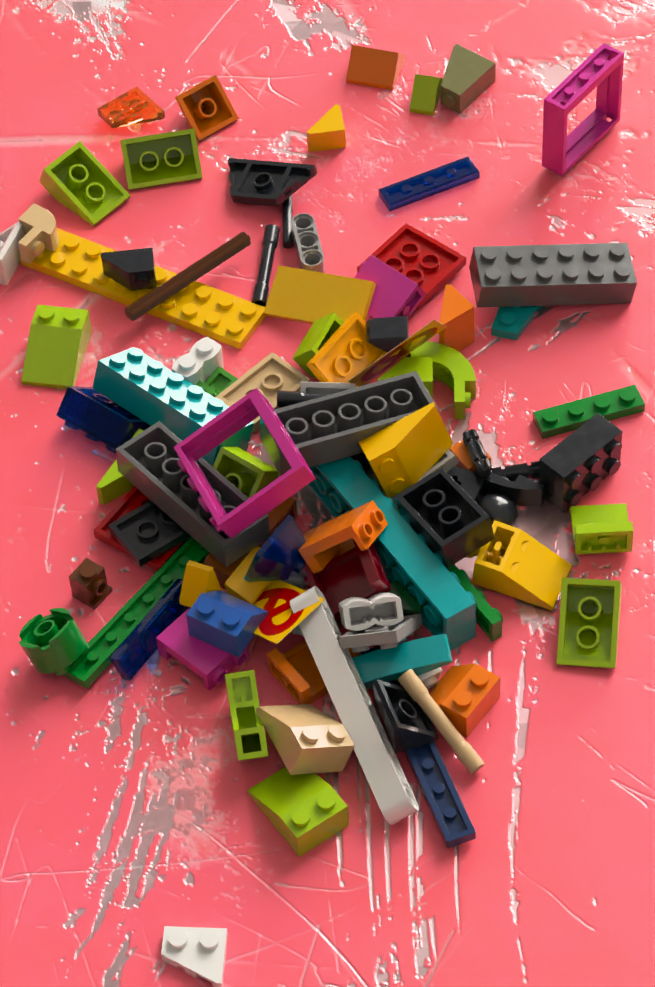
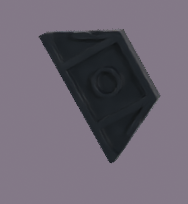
[228,158,317,206]

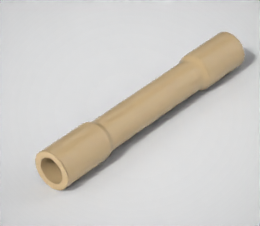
[398,669,485,775]

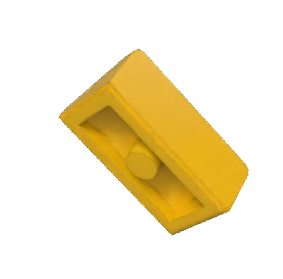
[225,546,283,605]

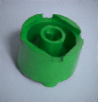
[19,608,89,676]

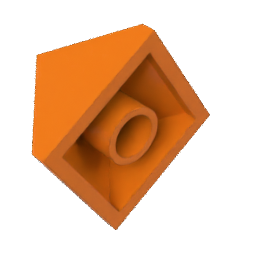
[346,45,406,91]
[439,284,474,352]

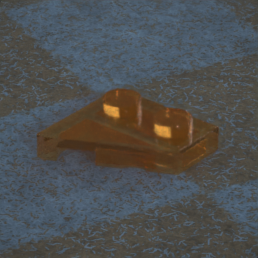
[97,86,165,128]

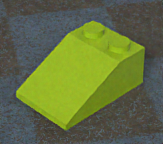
[39,141,131,226]
[21,305,92,390]
[557,578,622,669]
[247,767,349,857]

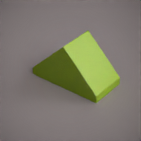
[410,74,443,116]

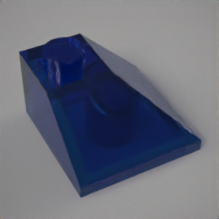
[244,515,307,582]

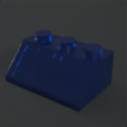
[56,386,151,453]

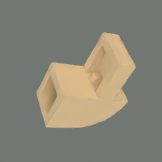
[18,204,59,264]

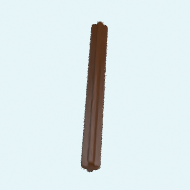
[124,232,251,321]

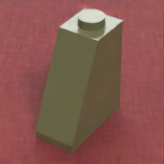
[441,44,496,114]

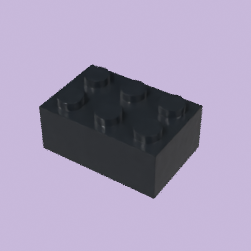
[539,413,622,513]
[395,467,495,569]

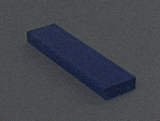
[378,156,480,211]

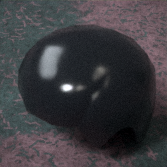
[477,493,519,526]

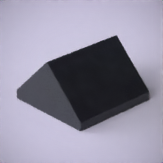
[373,680,439,754]

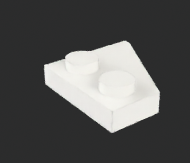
[161,926,228,987]

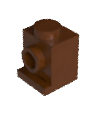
[69,558,113,610]

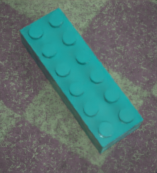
[92,347,254,465]

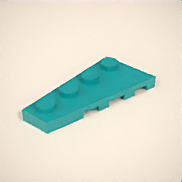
[491,306,542,340]

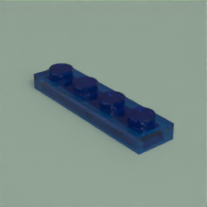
[109,578,189,680]

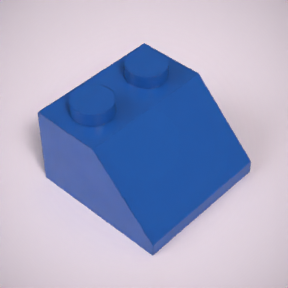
[186,590,269,657]

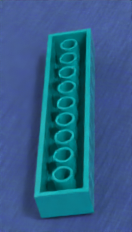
[307,456,477,651]

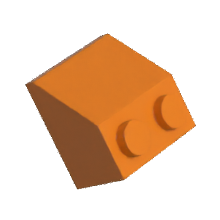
[429,663,500,738]

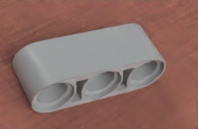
[292,213,325,273]

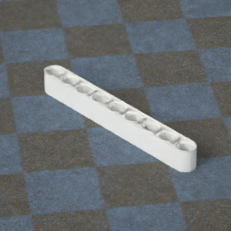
[290,586,419,825]

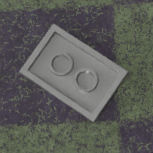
[339,614,423,652]

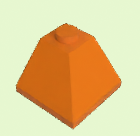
[175,75,239,141]

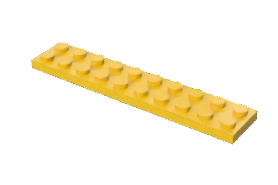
[20,228,266,350]

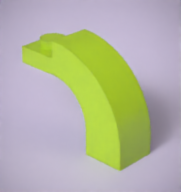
[411,341,476,419]
[225,670,268,761]

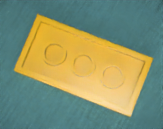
[264,265,376,325]

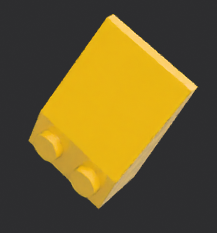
[358,402,454,498]

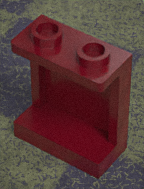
[303,539,392,620]

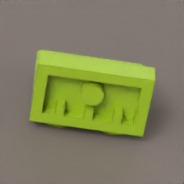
[570,504,634,554]

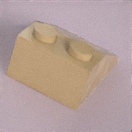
[256,704,355,775]

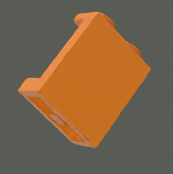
[298,500,388,574]
[267,640,360,704]

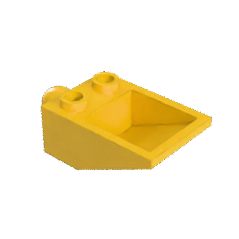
[466,520,572,611]

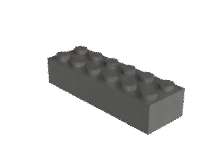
[469,243,637,308]
[260,371,439,476]
[116,421,270,567]

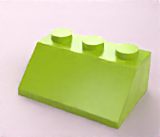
[120,128,203,190]

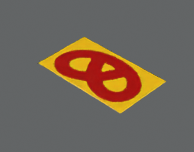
[347,320,447,386]
[253,578,326,644]

